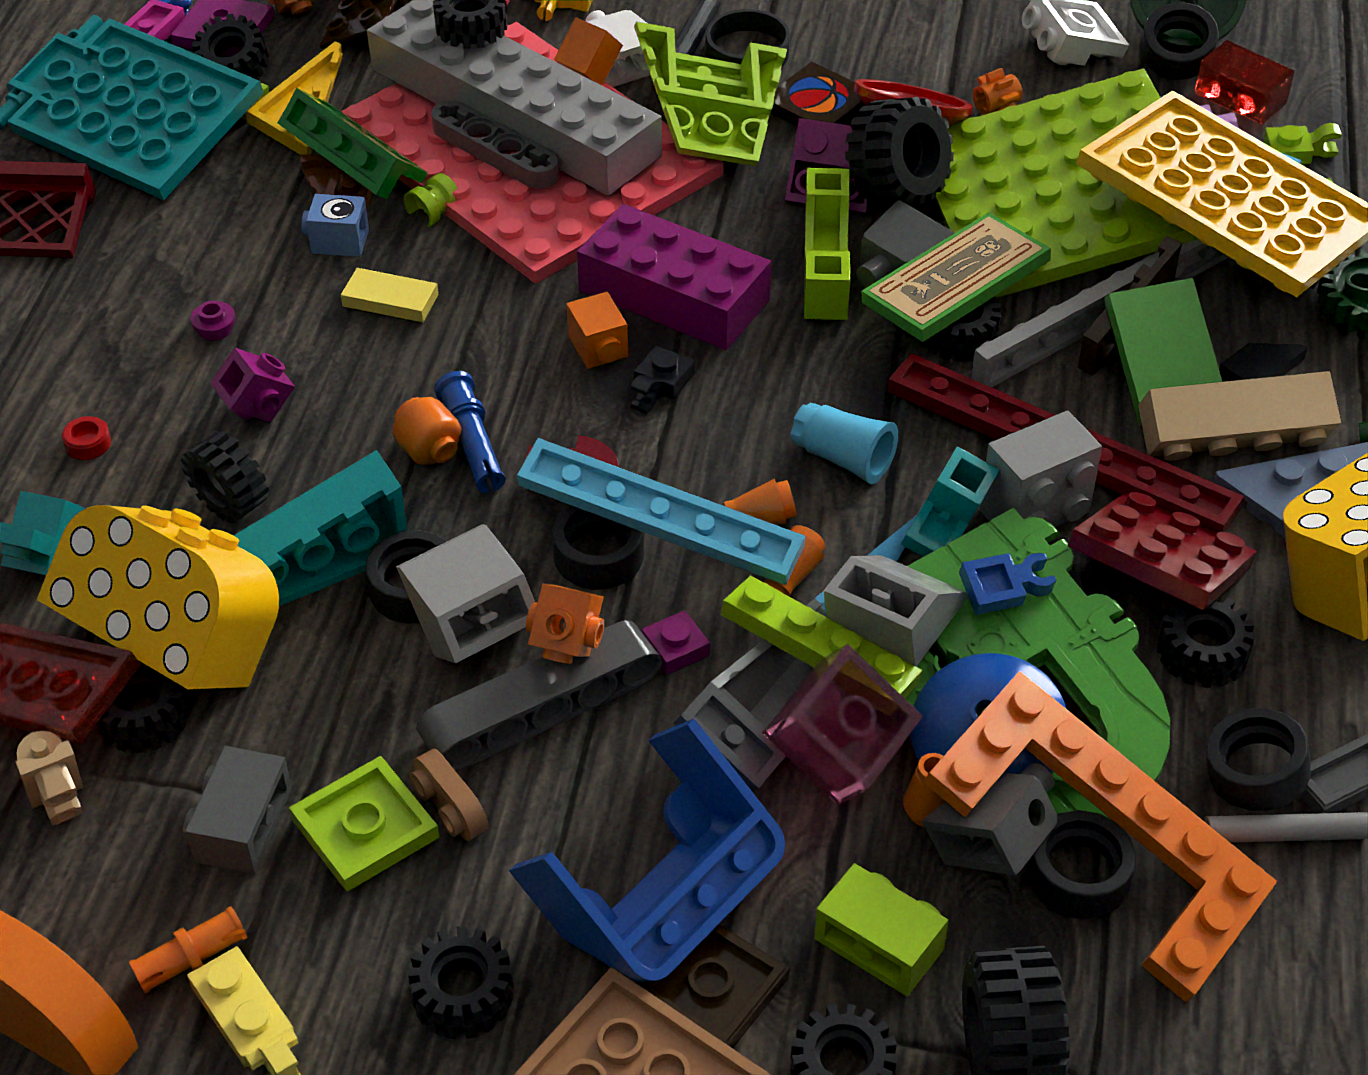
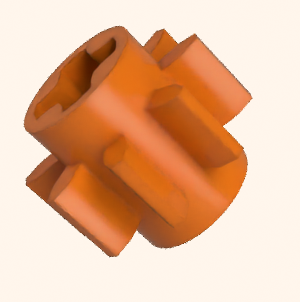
[973,68,1023,115]

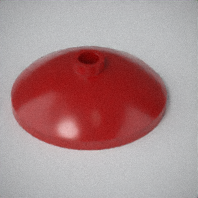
[853,79,973,126]

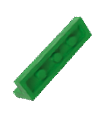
[278,88,428,199]

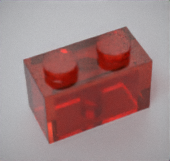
[1195,40,1295,125]

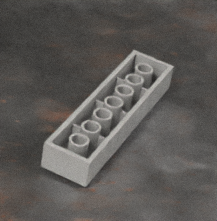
[367,0,662,196]

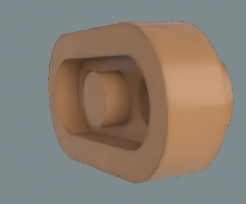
[410,748,489,841]

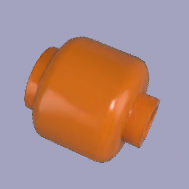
[392,397,462,466]

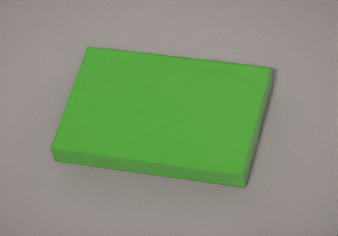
[1104,278,1222,427]

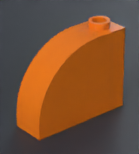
[0,910,139,1075]

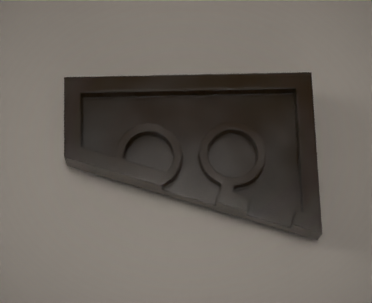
[1078,236,1182,376]

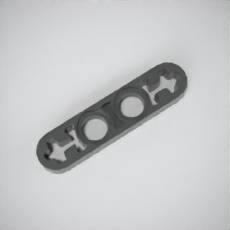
[431,100,559,189]

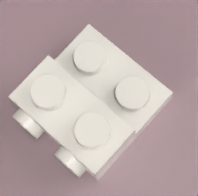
[1022,0,1130,66]

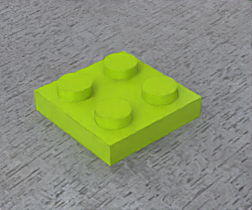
[289,756,440,892]

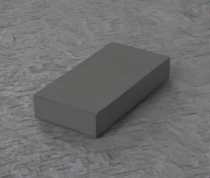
[1299,734,1368,814]

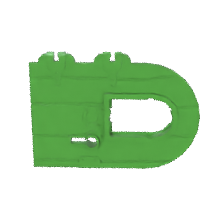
[900,507,1170,820]

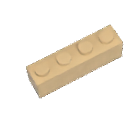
[1138,371,1341,461]

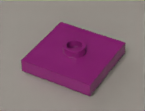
[171,0,274,57]

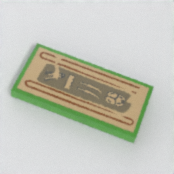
[861,212,1051,342]

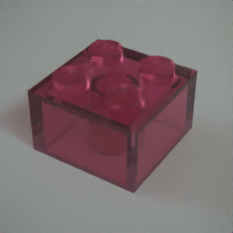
[762,644,923,805]

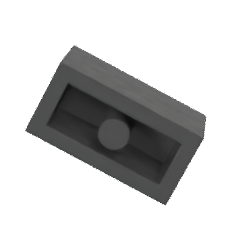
[183,746,292,874]

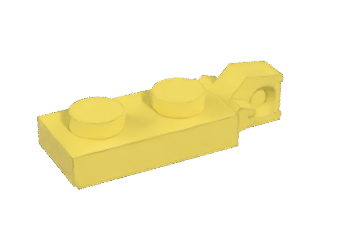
[187,946,301,1075]

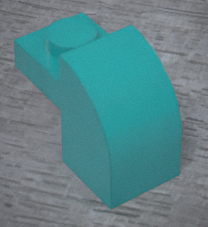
[901,446,999,557]
[0,491,85,575]

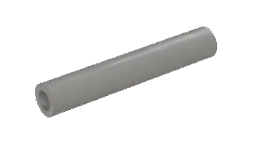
[1204,812,1368,843]

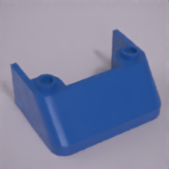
[509,719,785,983]

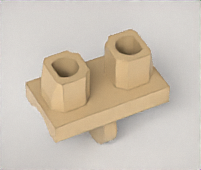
[15,730,83,825]

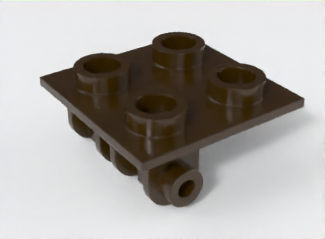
[319,0,405,49]

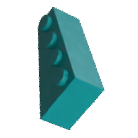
[233,450,408,606]

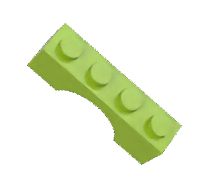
[804,168,850,320]

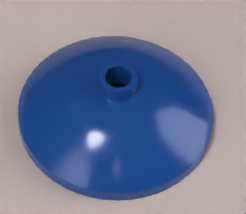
[910,653,1066,774]

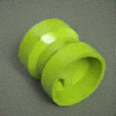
[403,173,458,227]

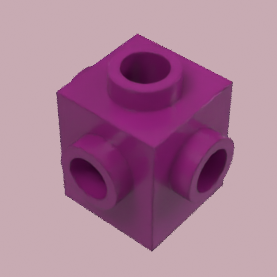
[210,347,295,422]

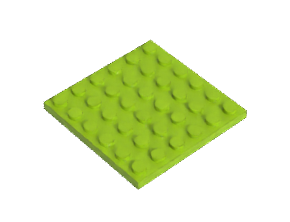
[934,68,1199,298]

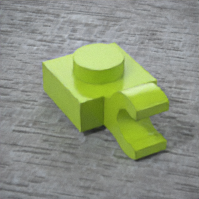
[1264,123,1342,164]

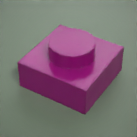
[642,610,710,675]

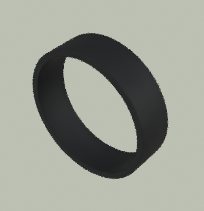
[705,9,790,67]

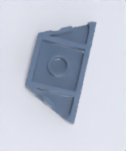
[1213,442,1368,538]

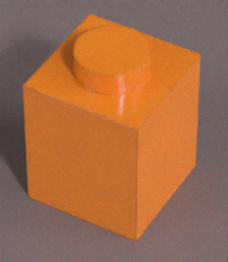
[554,17,623,85]
[566,291,628,369]

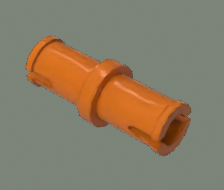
[128,906,248,994]

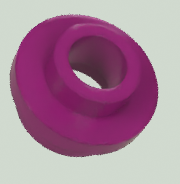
[190,300,236,341]

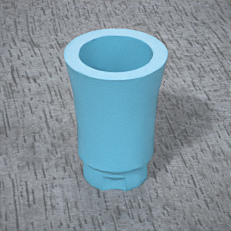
[790,402,898,484]

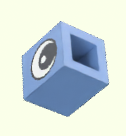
[302,194,369,257]

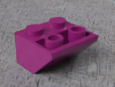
[785,118,870,214]

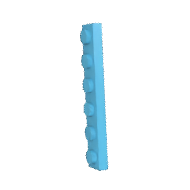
[517,438,805,585]

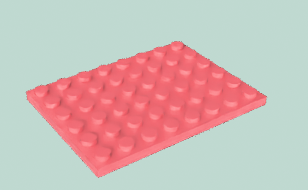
[341,22,723,284]

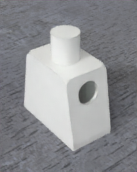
[585,10,650,87]

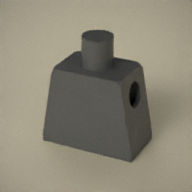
[856,200,955,288]
[922,763,1057,875]

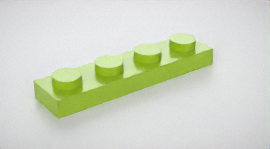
[720,575,922,712]

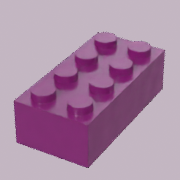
[577,204,771,351]

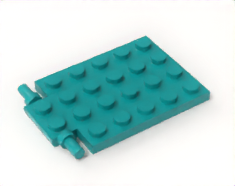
[0,14,264,200]

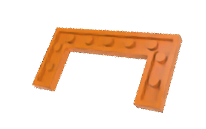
[923,671,1278,1003]

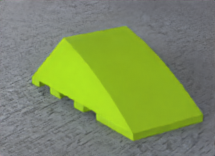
[634,21,787,166]

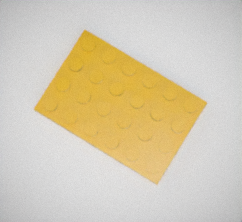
[1076,91,1368,297]

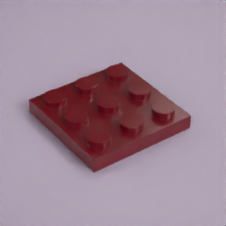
[1068,491,1257,610]

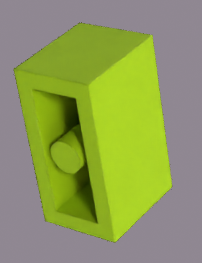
[814,863,949,997]

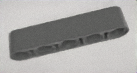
[416,620,662,771]

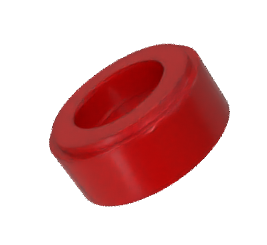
[62,416,111,460]

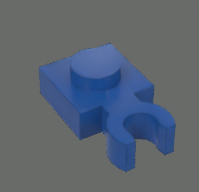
[959,553,1057,615]

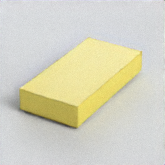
[341,268,439,322]

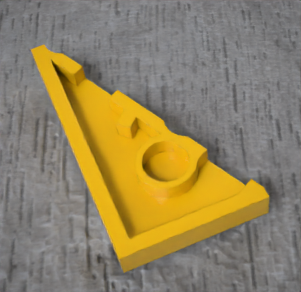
[246,41,343,155]

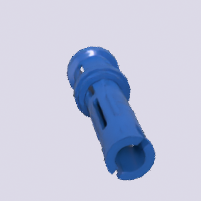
[434,371,506,493]

